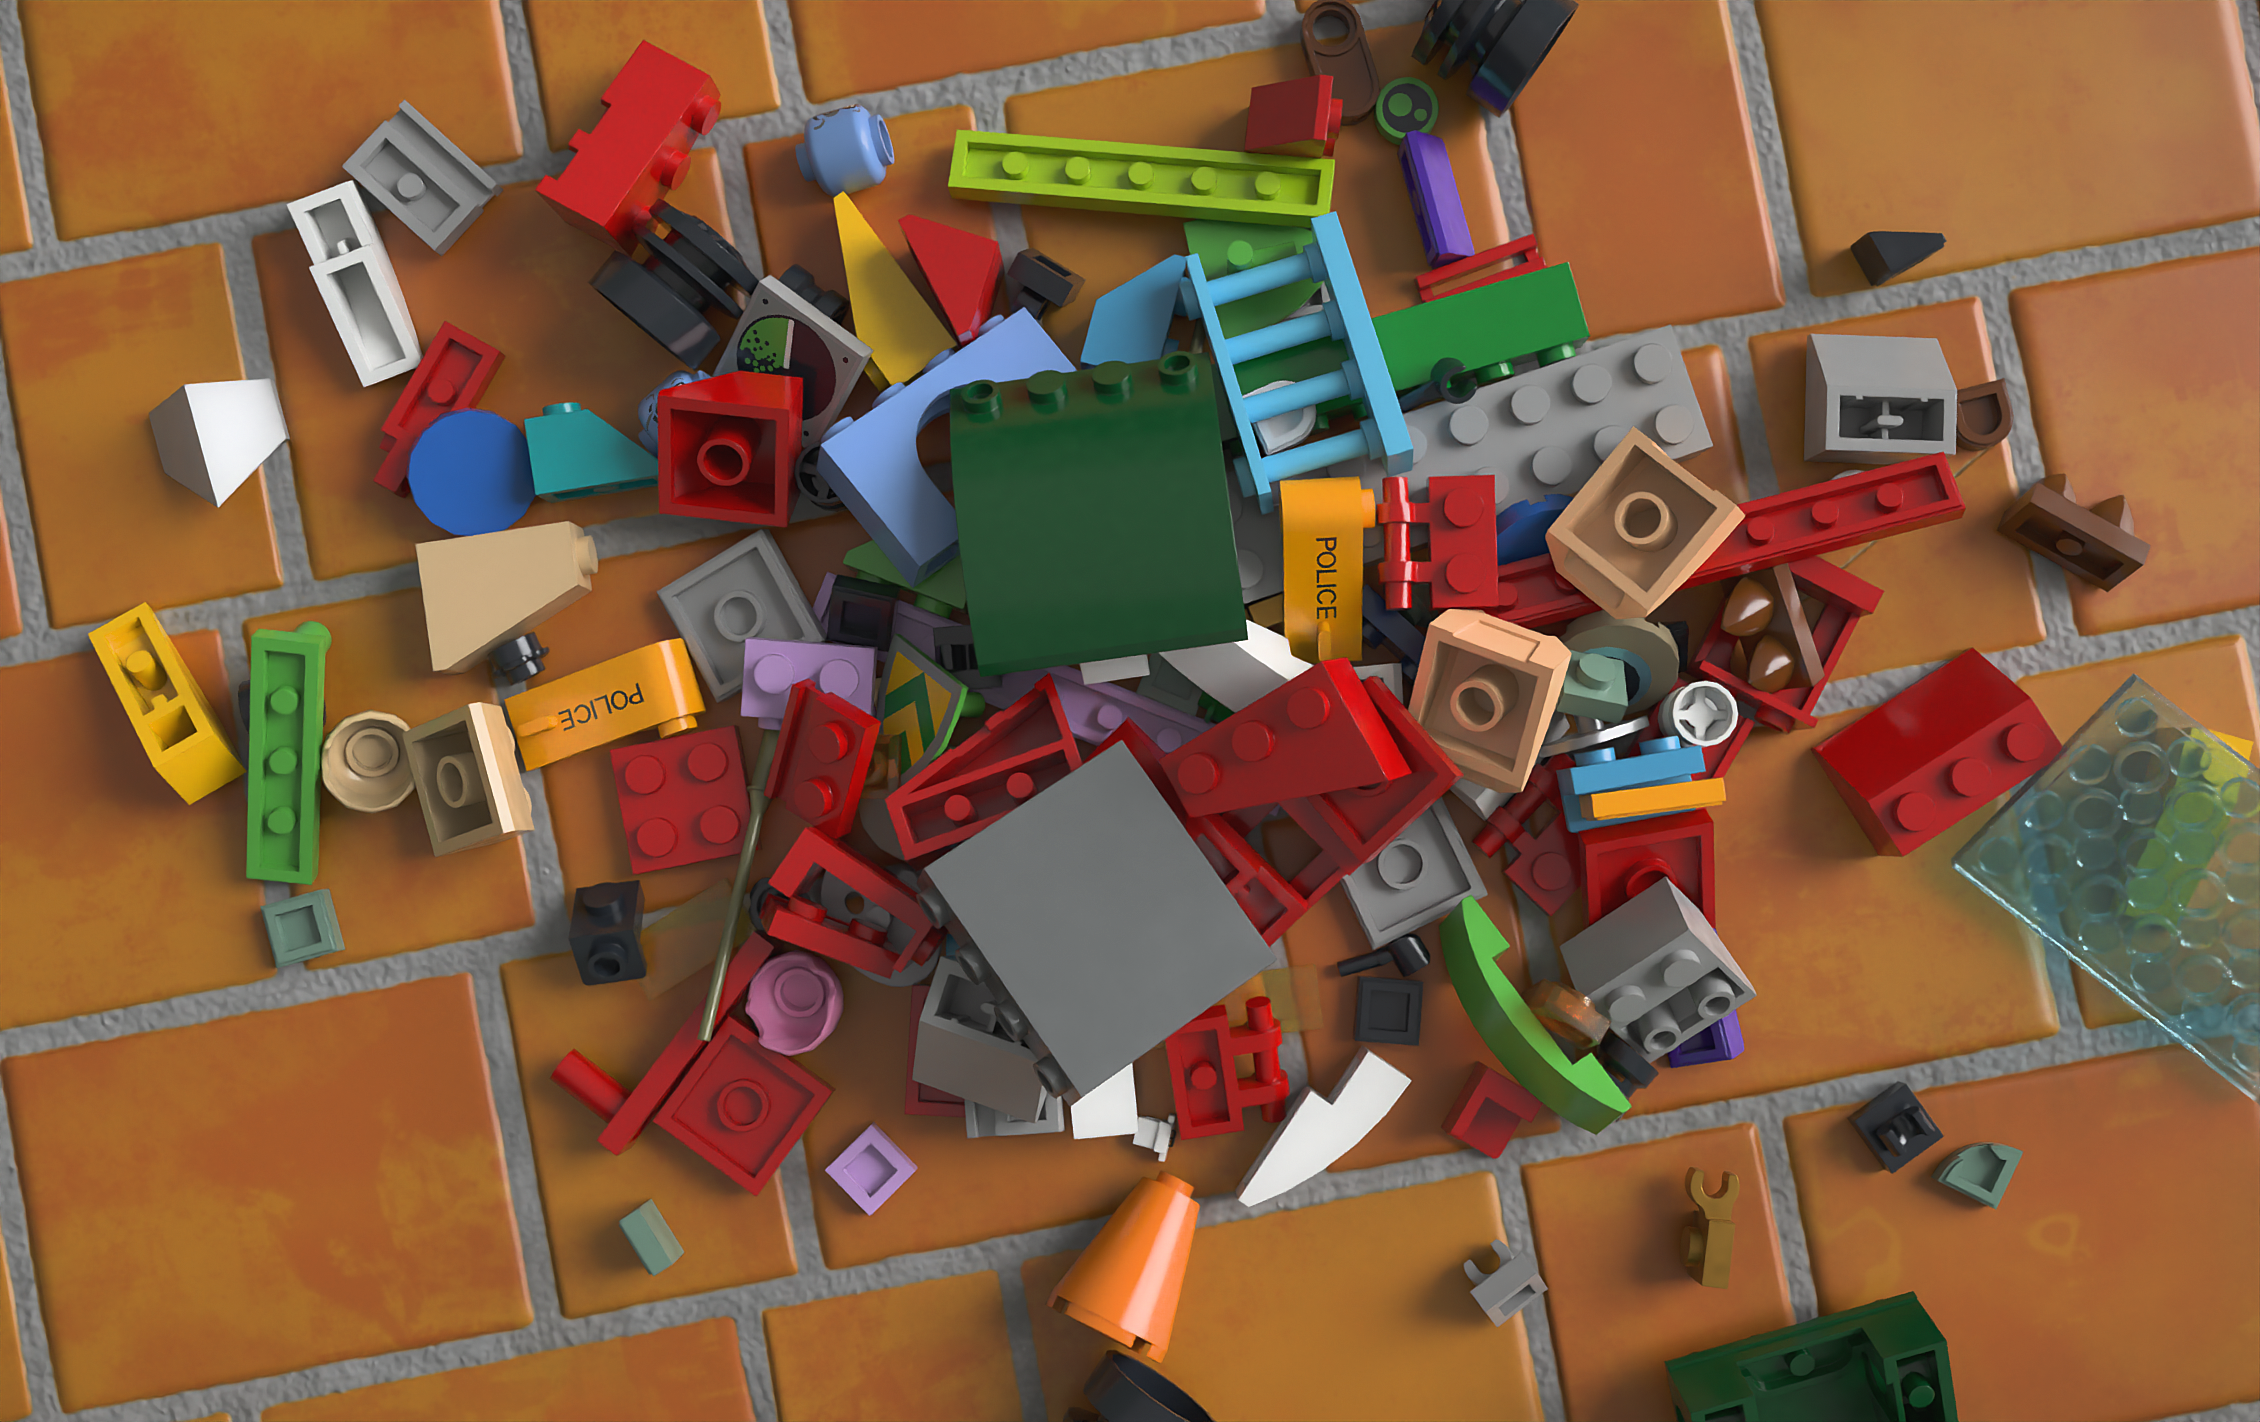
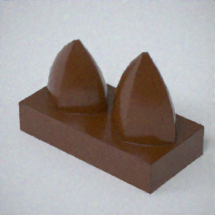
[1997,474,2151,592]
[1720,563,1825,692]

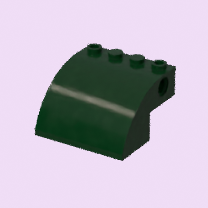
[950,351,1249,677]
[1664,1291,1959,1422]

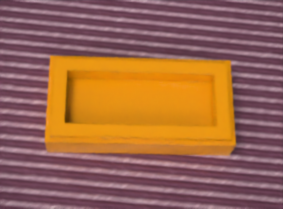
[1579,778,1726,821]

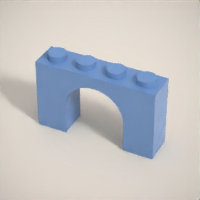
[816,307,1077,588]

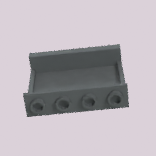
[916,740,1277,1107]

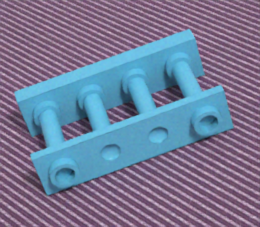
[1179,211,1414,515]

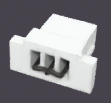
[1133,1113,1177,1162]

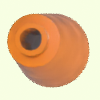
[1045,1171,1200,1364]

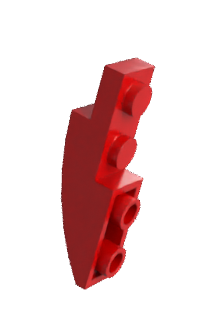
[1083,717,1308,946]

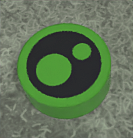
[1374,77,1439,145]

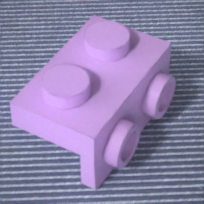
[741,637,878,730]

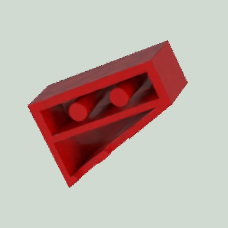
[535,40,721,257]
[1158,657,1412,818]
[885,672,1083,871]

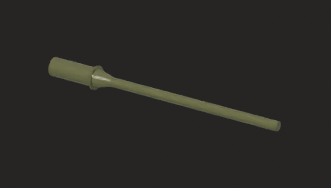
[697,729,780,1042]

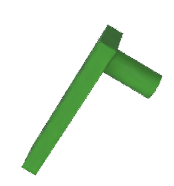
[246,621,332,885]

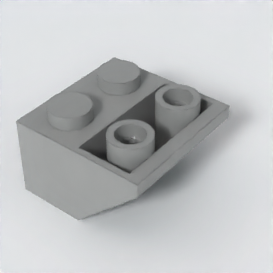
[1804,334,1957,464]
[1559,876,1757,1063]
[912,955,1047,1124]

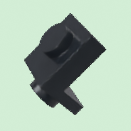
[568,880,647,986]

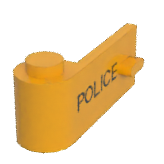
[1278,476,1375,663]
[504,638,706,771]

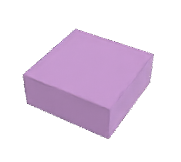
[825,1122,918,1216]

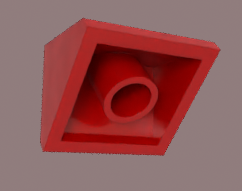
[898,214,1005,349]

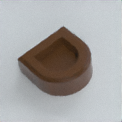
[1956,378,2014,451]

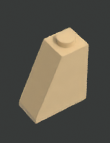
[416,521,598,675]

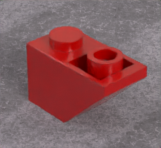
[1244,75,1343,158]

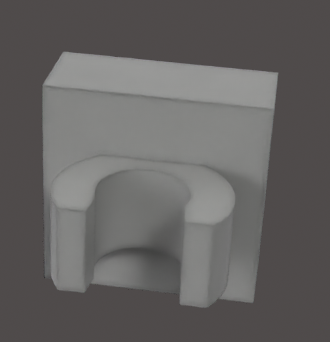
[1464,1239,1548,1327]

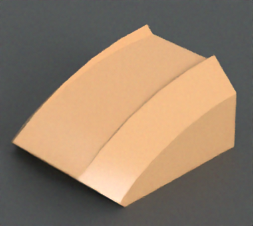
[1545,426,1745,619]
[1408,609,1572,793]

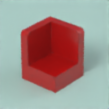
[1441,1061,1543,1159]

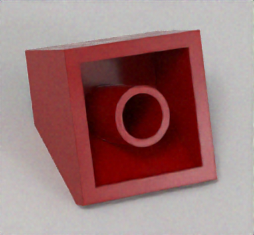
[657,371,803,527]

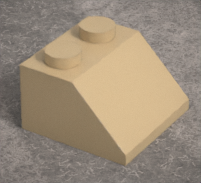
[402,702,535,857]

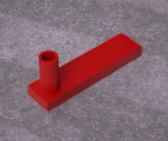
[550,930,785,1156]

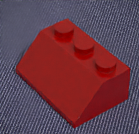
[1810,647,2067,857]

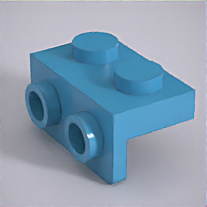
[1556,736,1706,833]

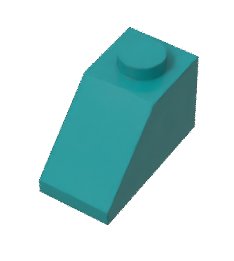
[524,402,659,503]

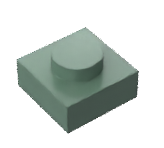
[1555,649,1628,724]

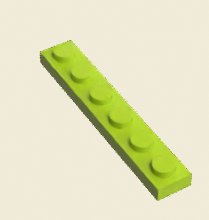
[948,129,1335,228]

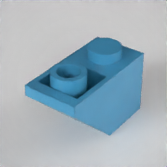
[1080,254,1189,370]

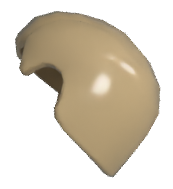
[321,709,416,813]

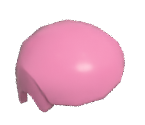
[745,950,844,1056]

